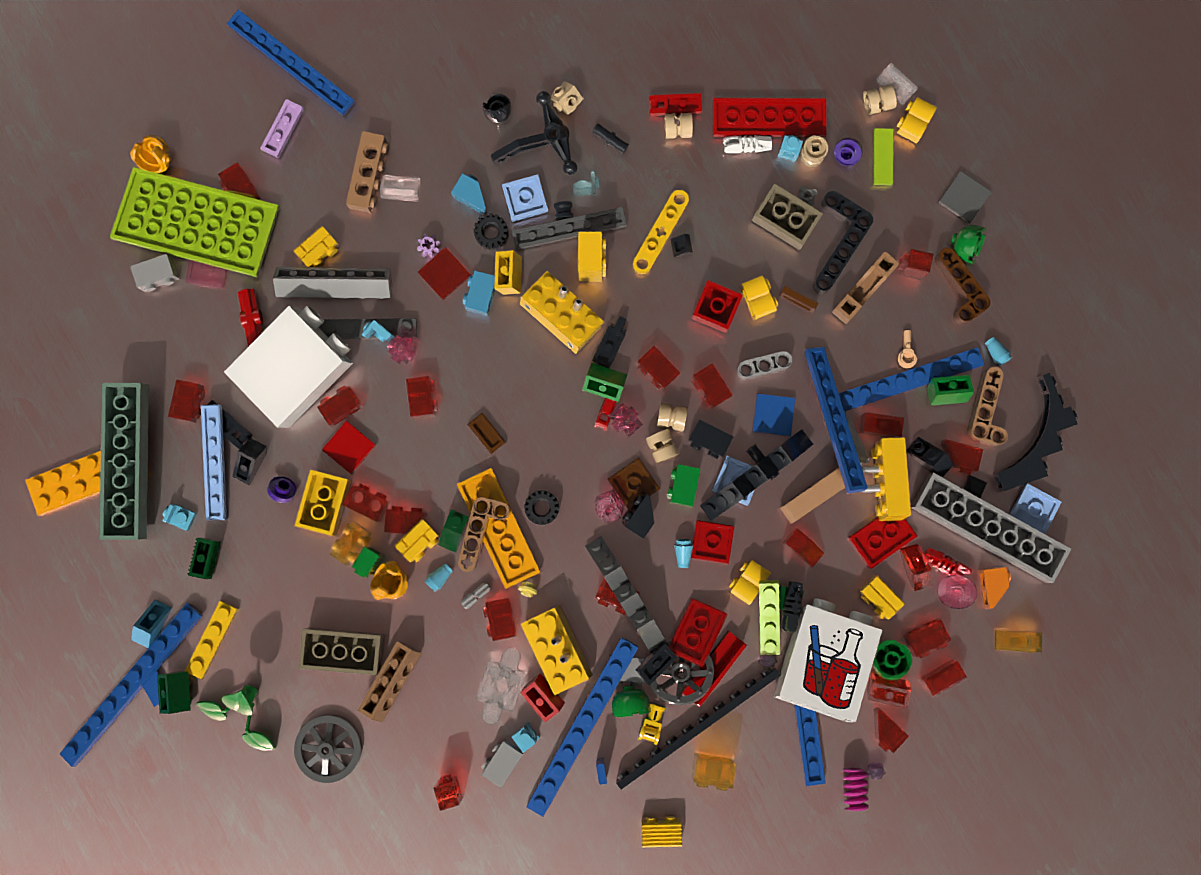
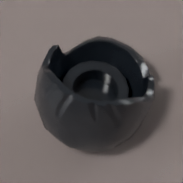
[483,94,511,123]

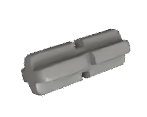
[461,582,491,609]

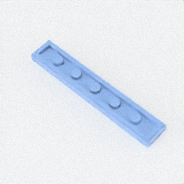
[201,404,227,520]

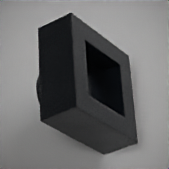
[671,234,693,257]
[962,475,987,499]

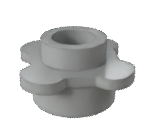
[797,186,817,206]

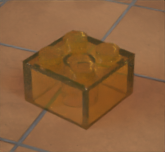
[691,753,737,791]

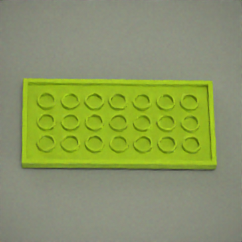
[110,167,280,278]

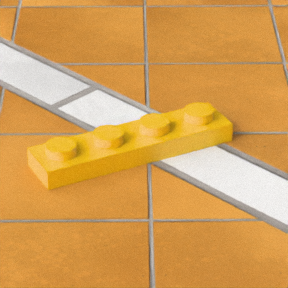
[185,600,238,680]

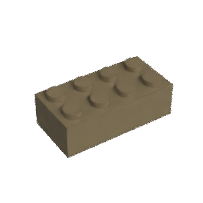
[298,628,384,675]

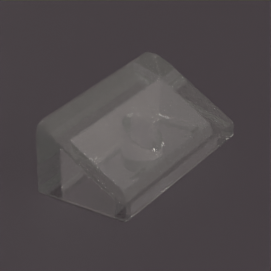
[876,63,918,106]
[380,175,420,201]

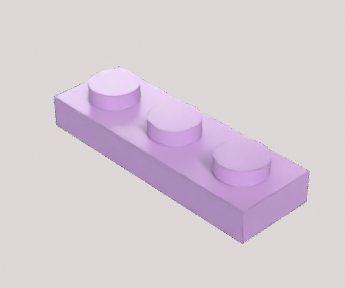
[260,99,304,159]

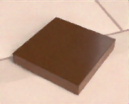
[607,457,660,510]

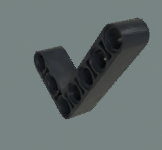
[813,191,873,294]

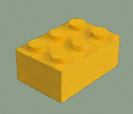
[578,232,606,282]
[294,470,352,536]

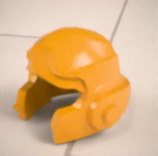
[130,135,171,173]
[370,560,408,600]

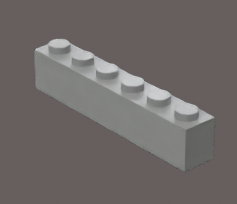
[273,267,393,299]

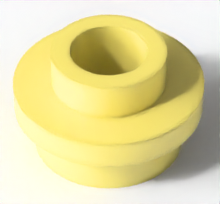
[518,582,537,597]

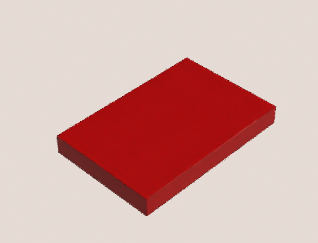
[848,516,918,569]
[669,598,728,667]

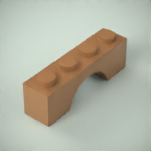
[832,251,900,324]

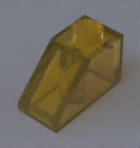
[995,630,1042,653]

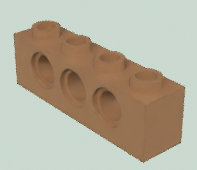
[346,131,389,213]
[357,641,422,722]

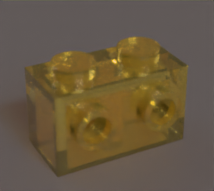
[330,522,371,565]

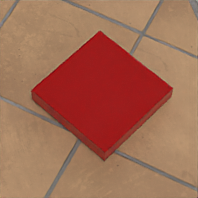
[322,421,376,475]
[691,520,735,564]

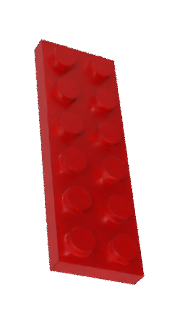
[713,98,827,137]

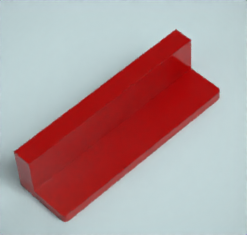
[683,630,747,707]

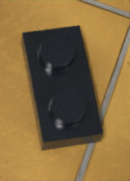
[635,643,677,685]

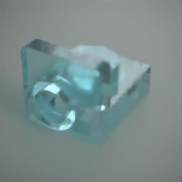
[572,172,599,196]

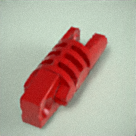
[923,547,972,584]

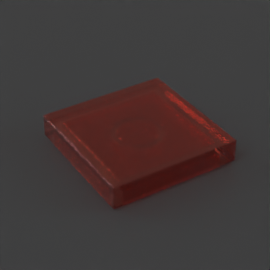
[418,247,471,301]

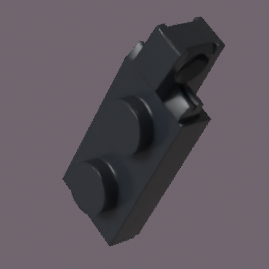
[592,316,627,369]

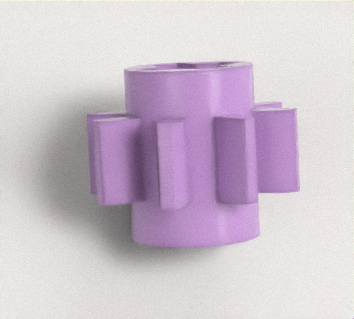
[417,234,441,258]

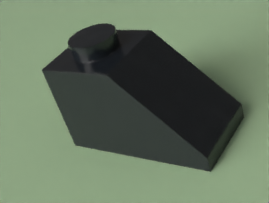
[232,438,267,485]

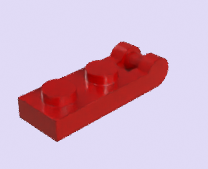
[649,93,702,117]

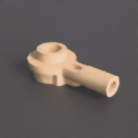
[897,330,917,368]

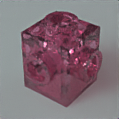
[387,335,417,364]
[609,403,643,437]
[594,489,625,522]

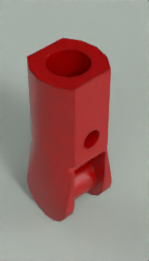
[594,398,617,431]

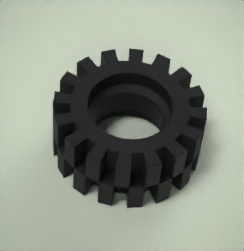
[474,213,509,250]
[524,490,559,525]

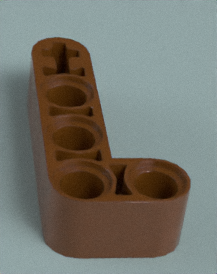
[935,248,991,325]

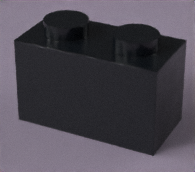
[688,419,734,459]

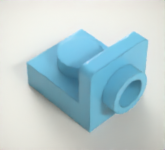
[362,320,395,342]
[162,504,197,531]

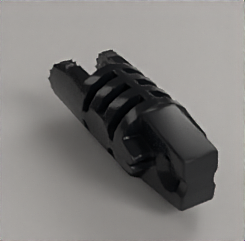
[782,581,803,633]

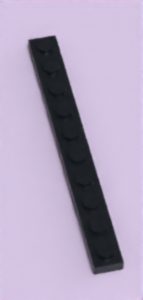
[616,667,781,790]

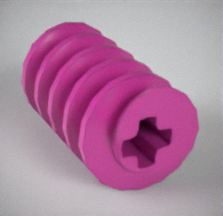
[843,768,869,811]

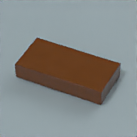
[779,286,819,313]
[467,413,506,455]

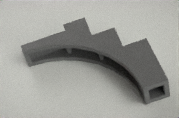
[585,536,669,653]

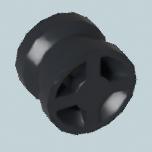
[554,201,574,221]

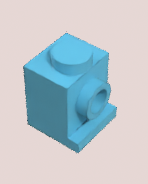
[778,135,803,162]
[512,722,540,753]

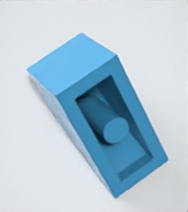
[451,173,487,215]
[131,600,172,648]

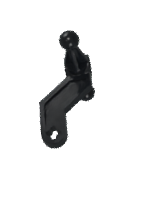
[491,91,578,175]

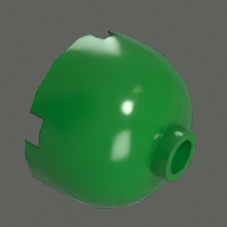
[951,225,986,264]
[872,640,913,681]
[612,685,651,717]

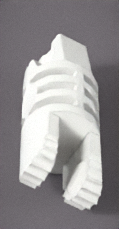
[723,135,772,153]

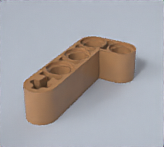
[967,367,1008,446]
[780,466,845,524]
[458,497,511,572]

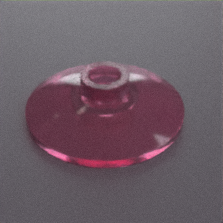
[937,575,977,609]

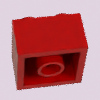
[691,280,743,333]

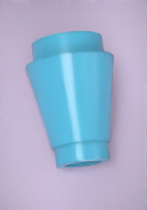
[985,337,1012,366]
[674,539,693,568]
[424,563,453,592]

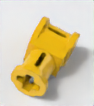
[638,703,666,745]

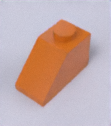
[978,567,1011,609]

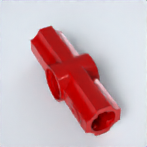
[238,289,263,347]

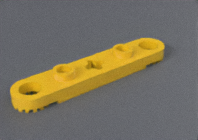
[633,190,689,274]

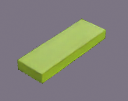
[873,128,893,186]

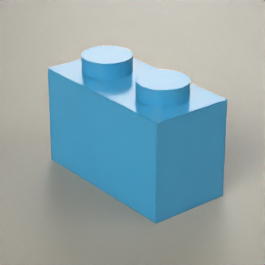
[463,271,495,316]

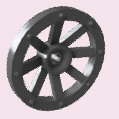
[650,641,714,705]
[294,715,362,783]

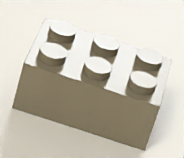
[752,183,823,250]

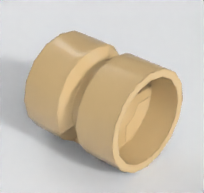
[863,84,897,115]
[665,113,693,139]
[800,136,828,167]
[657,403,688,432]
[646,429,679,463]

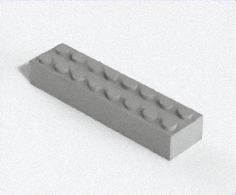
[910,473,1071,583]

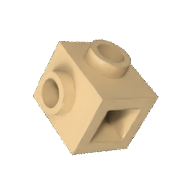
[550,81,583,115]

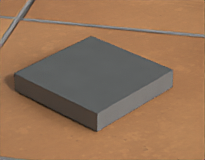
[938,171,992,224]

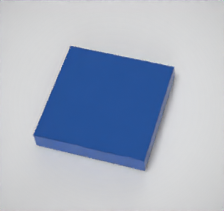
[752,394,795,436]

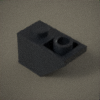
[906,437,954,478]
[622,491,655,539]

